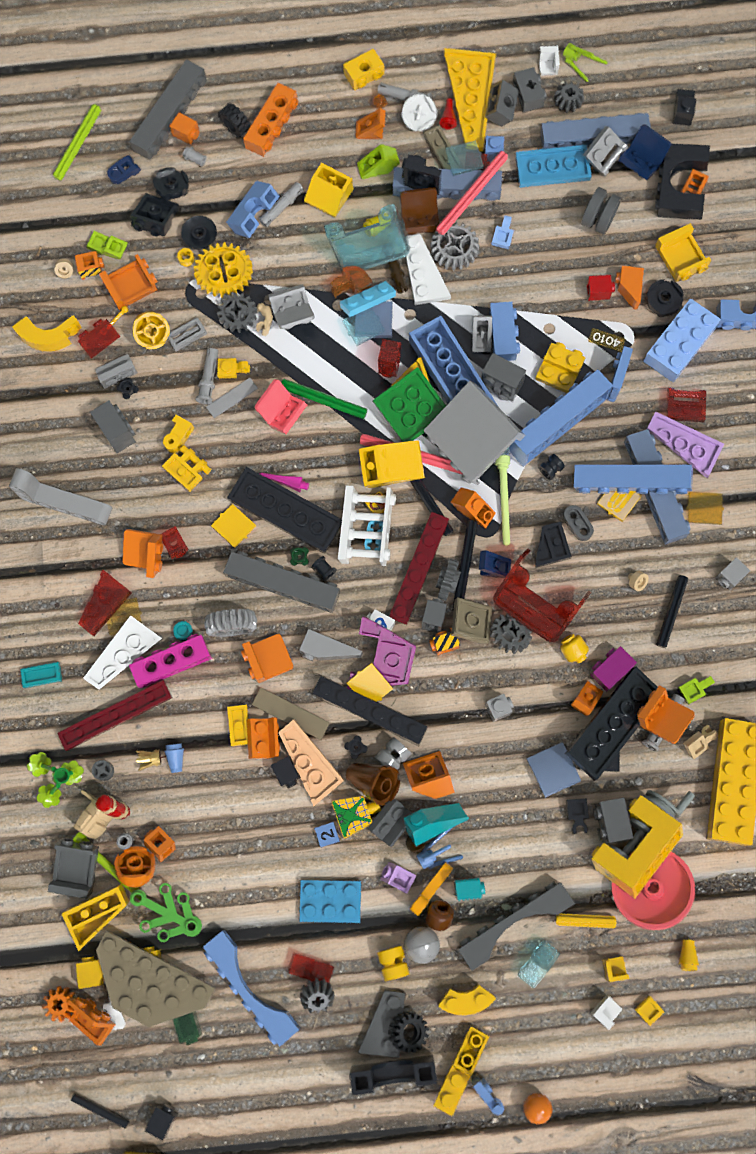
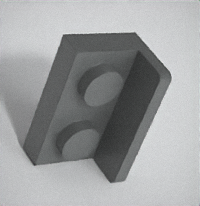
[367,798,413,847]

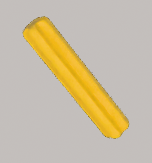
[556,913,616,928]

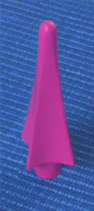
[260,473,310,493]

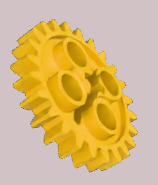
[193,242,253,298]

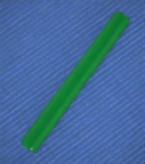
[281,379,368,419]

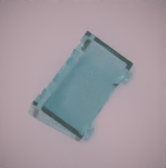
[324,204,410,274]

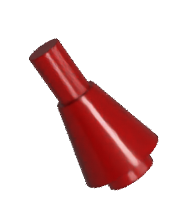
[439,98,457,130]

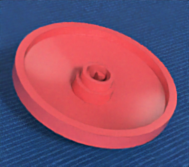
[612,851,695,930]

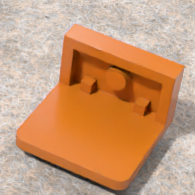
[123,529,163,578]
[241,634,294,683]
[638,685,695,744]
[67,997,116,1046]

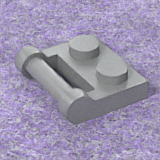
[583,126,628,177]

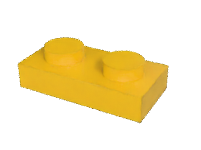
[227,705,249,747]

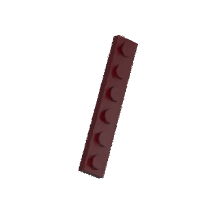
[389,512,449,625]
[57,680,173,751]

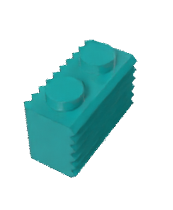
[454,878,486,901]

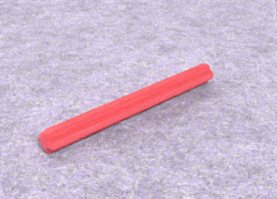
[436,151,508,235]
[360,434,463,475]

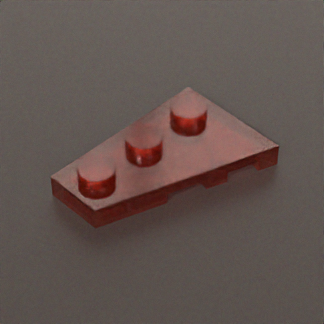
[78,570,132,637]

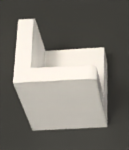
[539,46,559,76]
[591,994,622,1030]

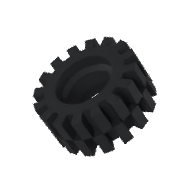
[218,102,251,138]
[388,1012,429,1053]

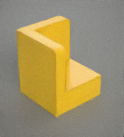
[602,956,630,982]

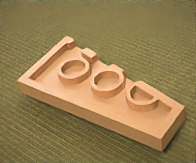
[278,719,344,806]

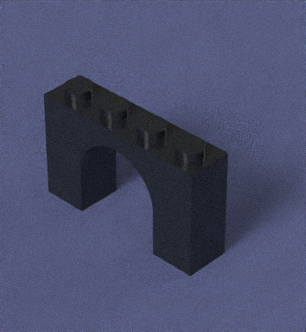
[655,143,710,220]
[349,1055,437,1096]

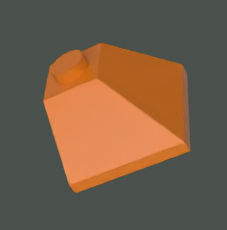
[403,751,455,799]

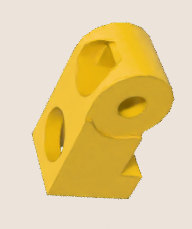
[163,415,194,453]

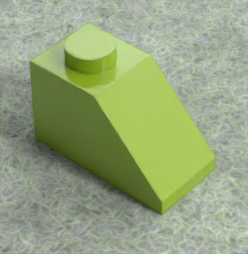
[357,144,400,179]

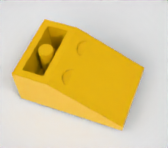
[359,440,425,489]

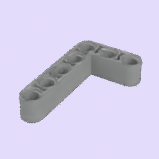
[9,468,113,525]

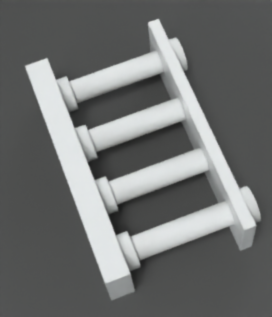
[338,486,396,566]

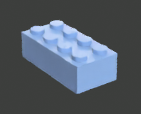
[643,298,721,383]

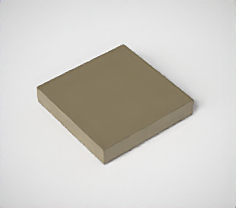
[451,598,492,645]

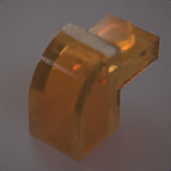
[330,266,373,297]

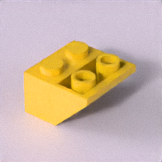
[304,162,353,218]

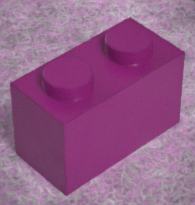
[590,646,637,692]

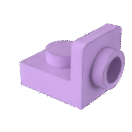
[381,862,416,894]

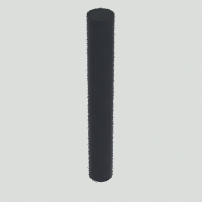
[71,1093,130,1129]

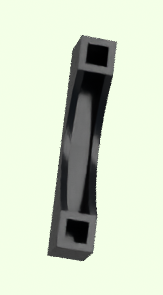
[312,676,428,747]

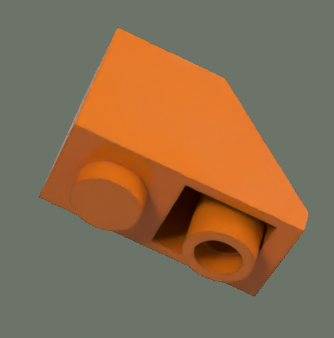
[451,487,496,528]

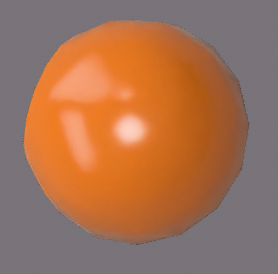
[523,1093,553,1124]

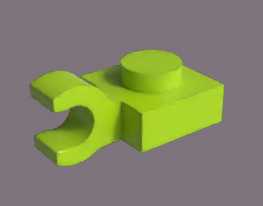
[678,676,715,705]

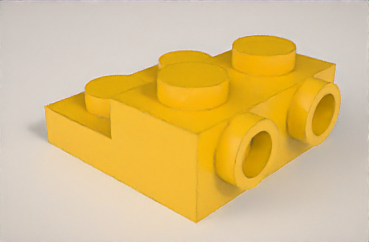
[535,342,586,393]

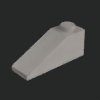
[299,629,363,661]

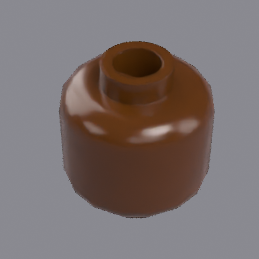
[426,900,454,931]

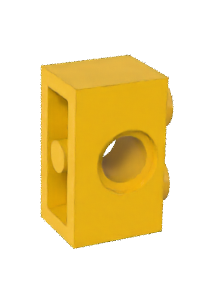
[343,48,384,91]

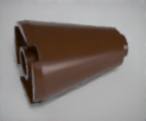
[346,763,400,806]

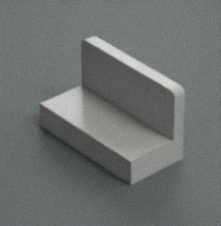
[95,354,137,389]

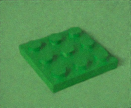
[372,367,446,442]

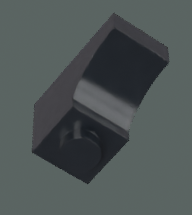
[673,89,697,126]

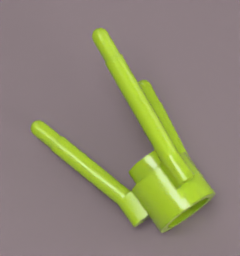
[563,43,608,82]

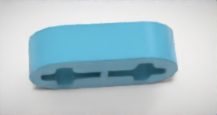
[364,521,383,551]

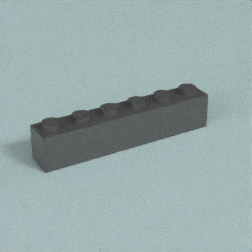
[129,59,207,161]
[223,551,340,613]

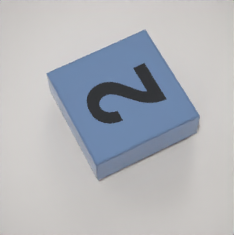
[315,822,340,848]

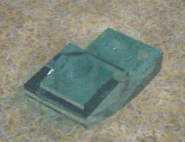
[518,940,560,989]

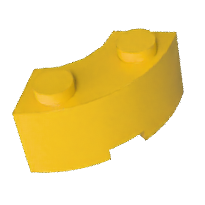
[438,983,496,1015]

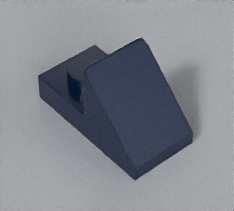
[479,550,511,578]

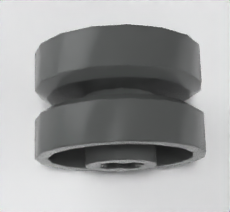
[581,187,622,235]

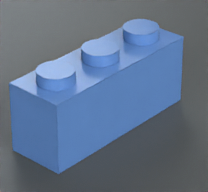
[489,302,520,361]

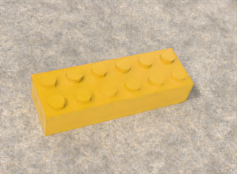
[706,718,756,846]

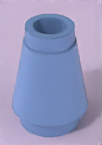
[164,743,184,773]

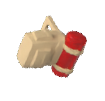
[73,790,130,839]

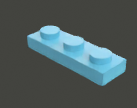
[340,281,396,317]

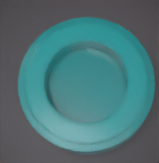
[173,621,193,641]

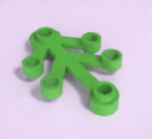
[130,883,202,942]

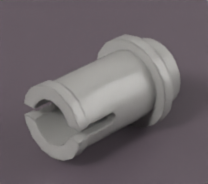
[183,146,207,167]
[116,833,135,850]

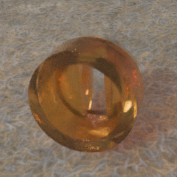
[373,92,389,109]

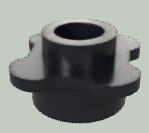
[117,378,139,399]
[344,736,368,759]

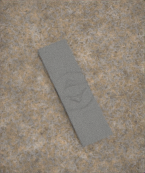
[206,378,258,418]

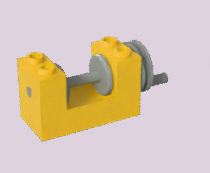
[592,790,695,899]

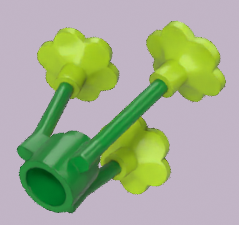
[27,752,84,808]

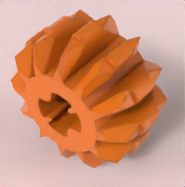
[42,986,76,1022]

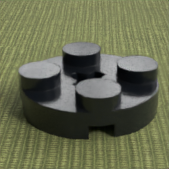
[153,167,189,201]
[645,279,684,317]

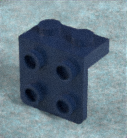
[618,124,671,180]

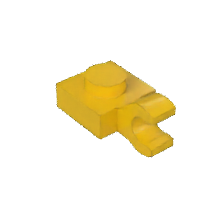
[217,358,250,379]

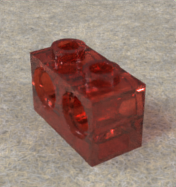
[378,339,401,378]

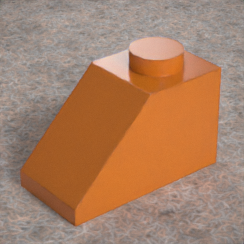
[615,266,644,310]

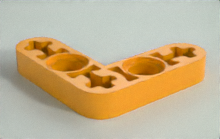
[410,862,454,916]

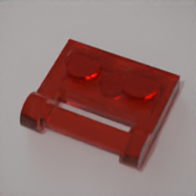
[666,387,706,423]

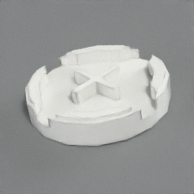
[402,94,437,132]

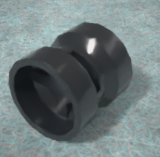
[538,454,565,480]

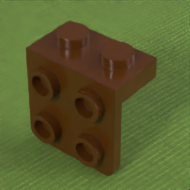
[400,187,440,235]

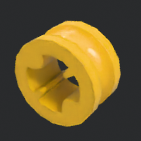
[177,248,195,267]

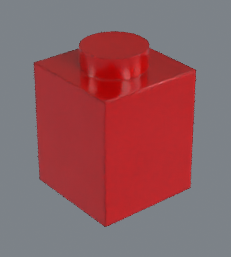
[586,275,615,301]

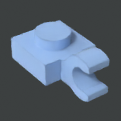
[492,216,514,249]

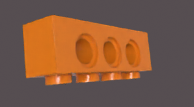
[243,83,299,157]

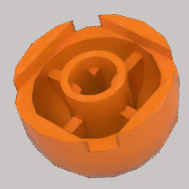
[114,846,156,888]

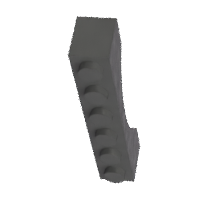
[458,881,575,971]

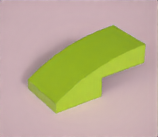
[87,231,128,260]

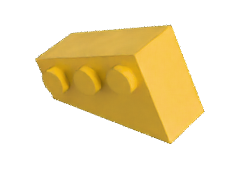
[62,883,130,951]

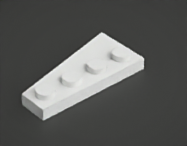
[403,234,451,305]
[83,615,162,689]

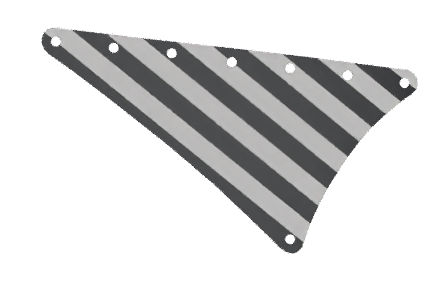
[185,279,634,538]

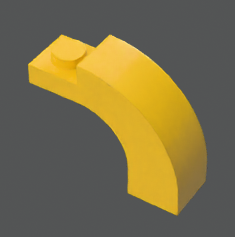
[12,315,82,352]

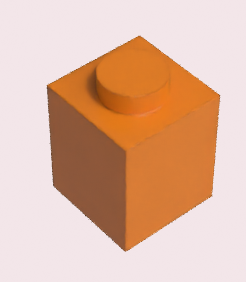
[170,113,200,145]

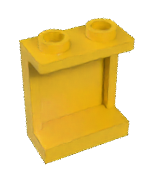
[655,223,711,282]

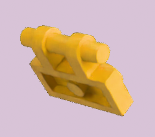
[162,445,212,492]

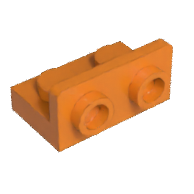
[247,717,280,759]

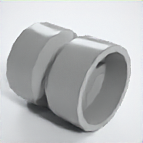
[375,737,412,770]

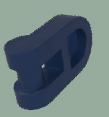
[107,155,141,184]

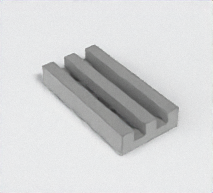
[167,317,207,352]

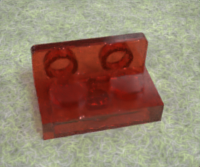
[77,319,121,359]

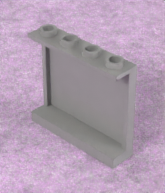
[424,381,526,485]

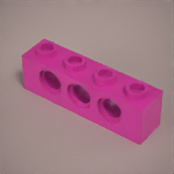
[129,634,213,689]

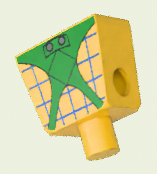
[332,796,381,839]

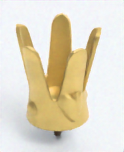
[136,750,166,771]

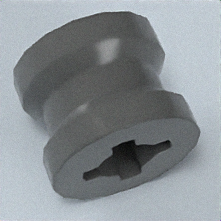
[92,760,114,781]

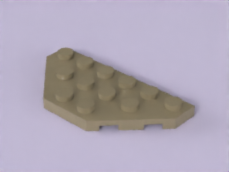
[96,931,216,1027]

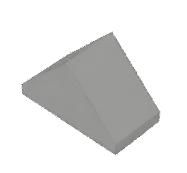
[472,316,492,352]

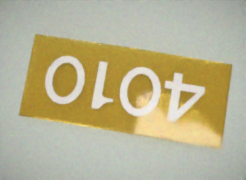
[588,328,626,352]

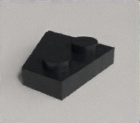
[535,521,572,568]

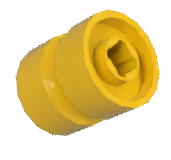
[377,945,410,981]

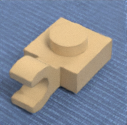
[683,725,718,759]

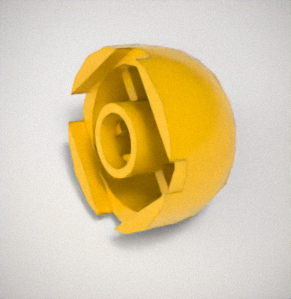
[132,311,170,349]

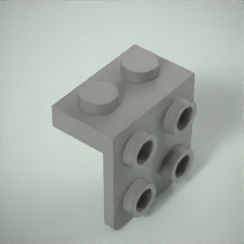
[268,284,315,329]

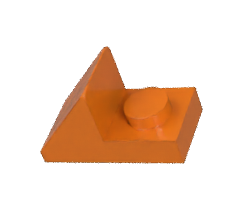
[356,108,385,139]
[571,681,603,716]

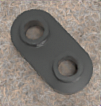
[563,505,594,541]

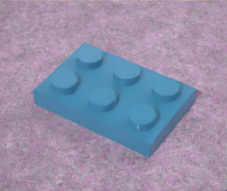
[299,880,361,923]

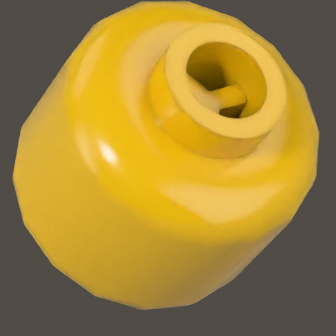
[560,634,589,664]

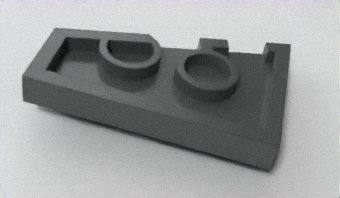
[358,990,405,1058]

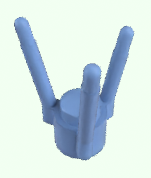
[416,828,463,869]

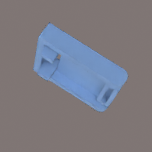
[607,346,633,402]

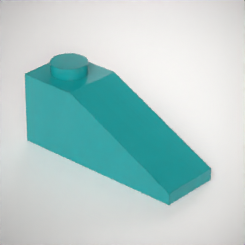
[403,803,469,846]

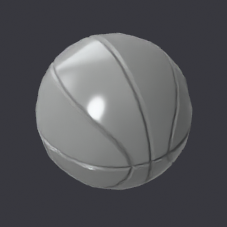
[404,927,440,964]

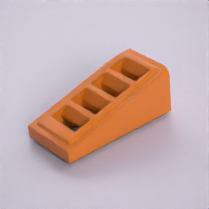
[681,169,709,194]

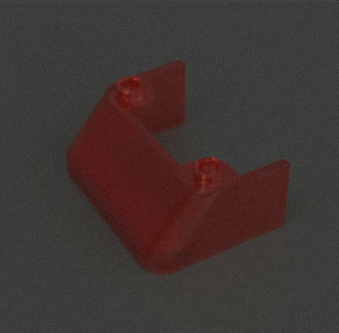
[493,548,592,642]

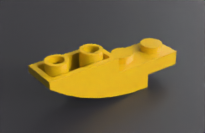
[433,1027,489,1117]

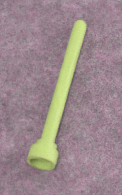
[495,455,510,546]

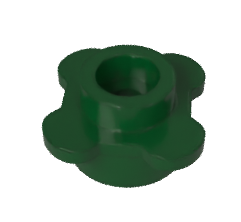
[290,547,309,566]

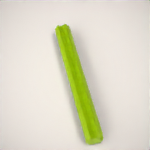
[53,104,101,181]

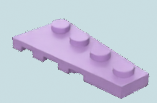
[647,412,724,478]

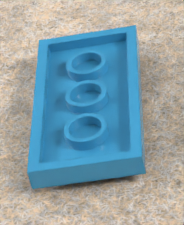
[515,145,592,188]

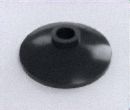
[181,216,217,250]

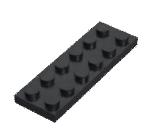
[227,467,342,554]
[565,666,658,781]

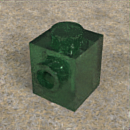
[173,1011,203,1045]

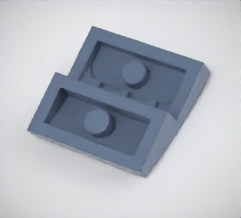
[527,742,581,798]

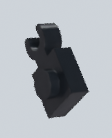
[566,798,589,834]

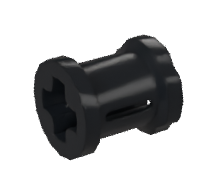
[311,556,337,581]

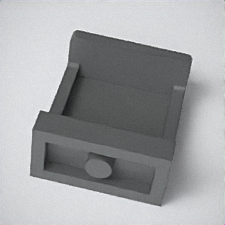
[48,838,99,899]

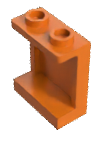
[99,254,157,310]

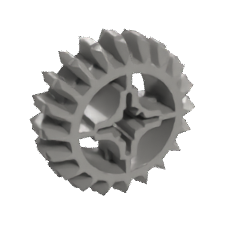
[430,221,480,271]
[204,609,257,637]

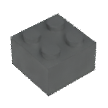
[481,353,526,402]
[90,400,136,454]
[593,798,633,844]

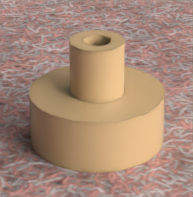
[54,259,73,279]
[628,571,649,591]

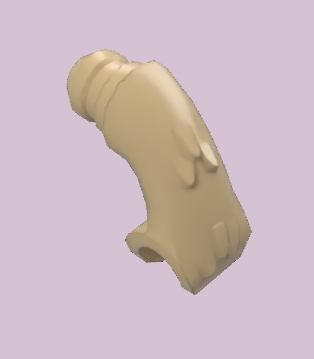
[256,303,273,336]

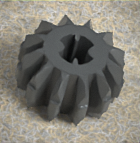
[554,81,585,114]
[299,977,335,1014]

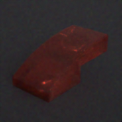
[287,952,334,983]

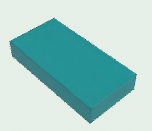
[20,662,62,689]

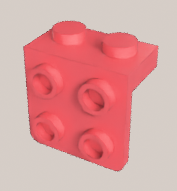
[255,379,307,434]

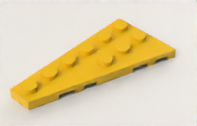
[444,48,496,151]

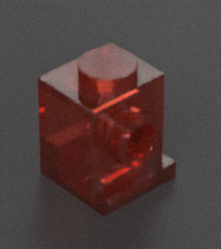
[161,526,189,559]

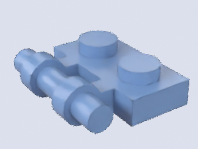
[471,1075,504,1115]

